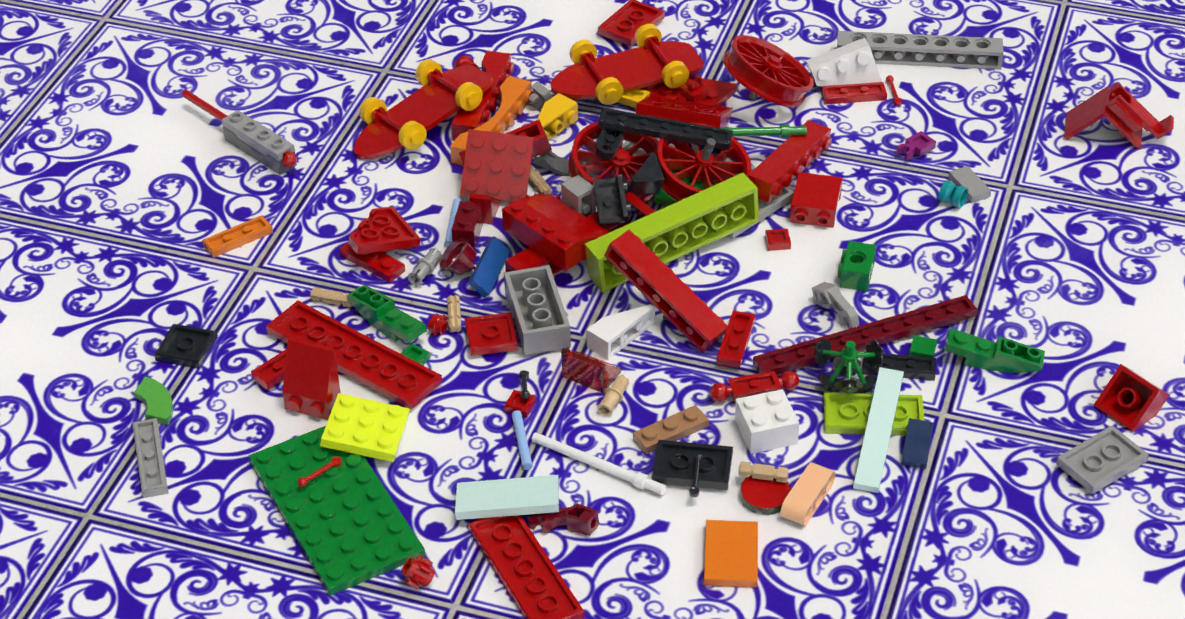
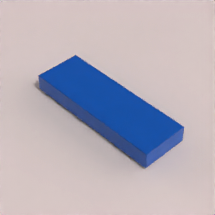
[468,236,510,298]

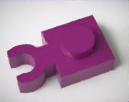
[897,131,936,160]

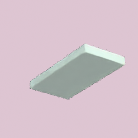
[455,475,559,520]

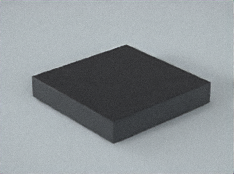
[154,324,218,369]

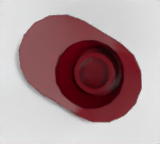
[439,238,477,275]

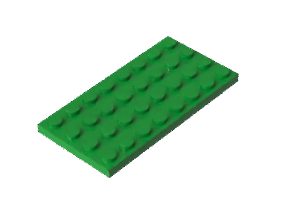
[248,426,426,596]

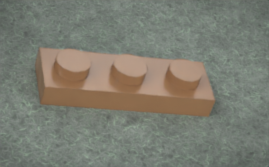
[633,405,709,455]

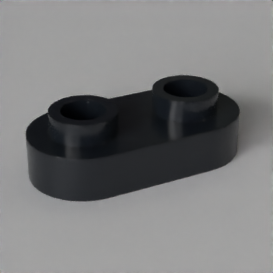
[595,128,624,159]

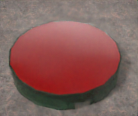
[740,475,791,515]

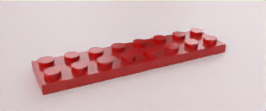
[266,300,442,410]

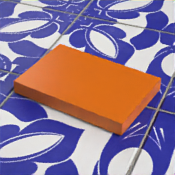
[704,520,758,587]

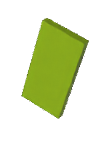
[824,393,924,436]

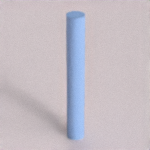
[444,198,462,247]
[512,411,533,470]

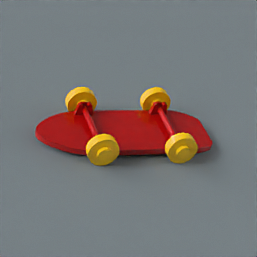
[550,24,704,105]
[354,59,493,159]

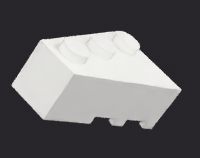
[806,38,882,86]

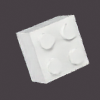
[735,389,799,454]

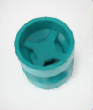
[938,180,969,208]

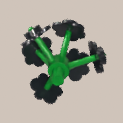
[814,338,884,393]

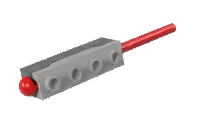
[182,90,297,175]

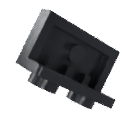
[593,174,631,226]

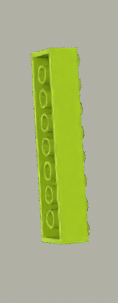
[585,173,759,293]

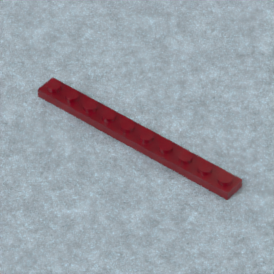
[753,295,978,375]

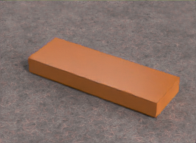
[202,215,273,258]

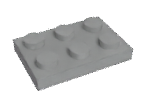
[1056,425,1149,494]

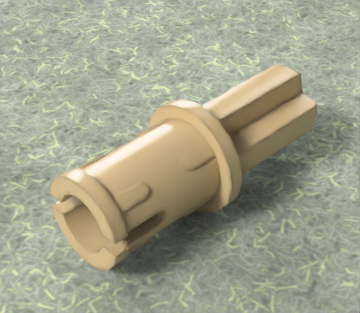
[597,375,629,416]

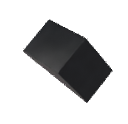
[628,152,665,195]

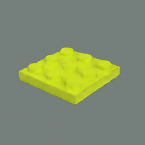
[320,393,410,462]

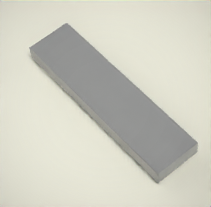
[132,418,169,498]

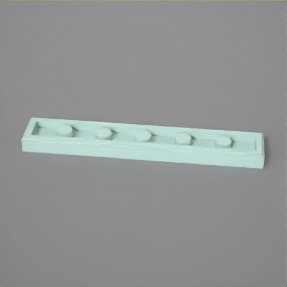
[853,367,904,493]

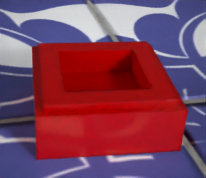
[765,229,791,251]
[504,390,537,418]

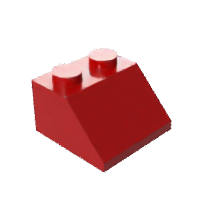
[1094,364,1170,432]

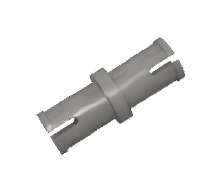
[408,248,442,286]

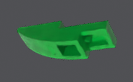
[347,284,427,343]
[944,328,1045,373]

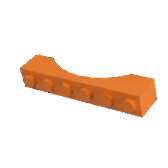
[450,76,534,166]

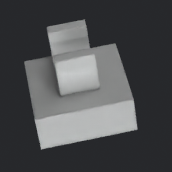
[528,81,553,111]

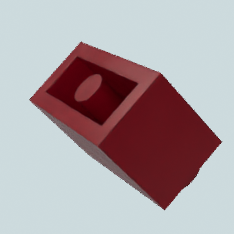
[452,201,483,251]

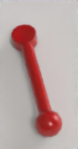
[886,75,902,106]
[297,457,342,487]

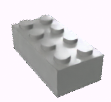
[504,265,571,355]

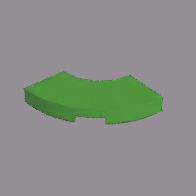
[134,377,173,425]

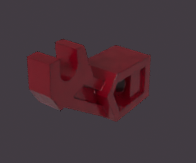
[528,503,600,536]

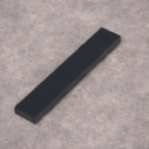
[598,108,733,150]

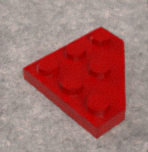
[348,206,421,255]

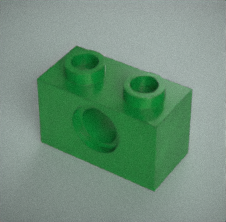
[837,241,876,292]

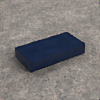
[901,418,934,469]

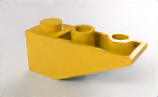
[537,93,578,140]

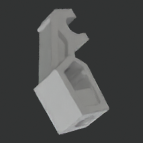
[812,282,860,328]

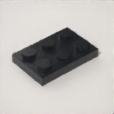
[652,440,733,490]

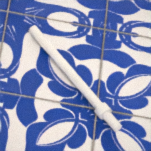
[532,432,666,495]

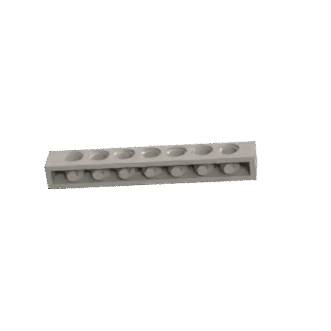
[837,31,1004,70]

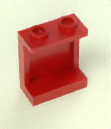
[790,172,843,228]

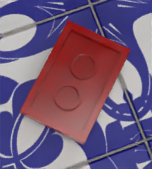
[598,0,665,47]

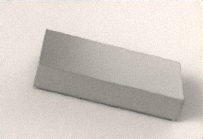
[948,166,991,203]

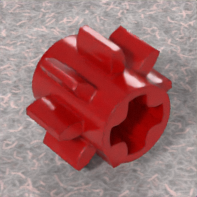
[401,555,435,590]

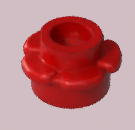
[427,313,448,336]

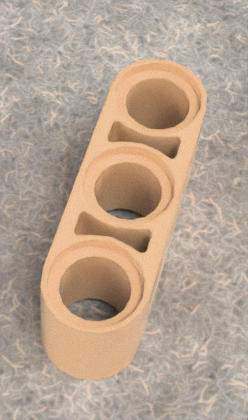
[780,462,836,526]

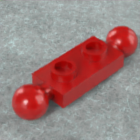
[709,371,799,402]

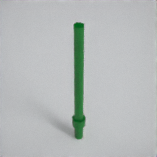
[721,124,807,138]

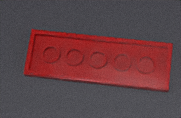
[468,515,585,619]

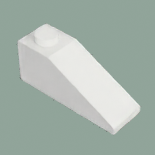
[586,304,655,360]

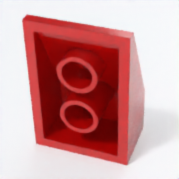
[282,337,341,420]

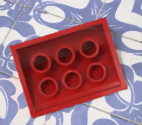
[636,95,733,128]
[502,195,610,271]

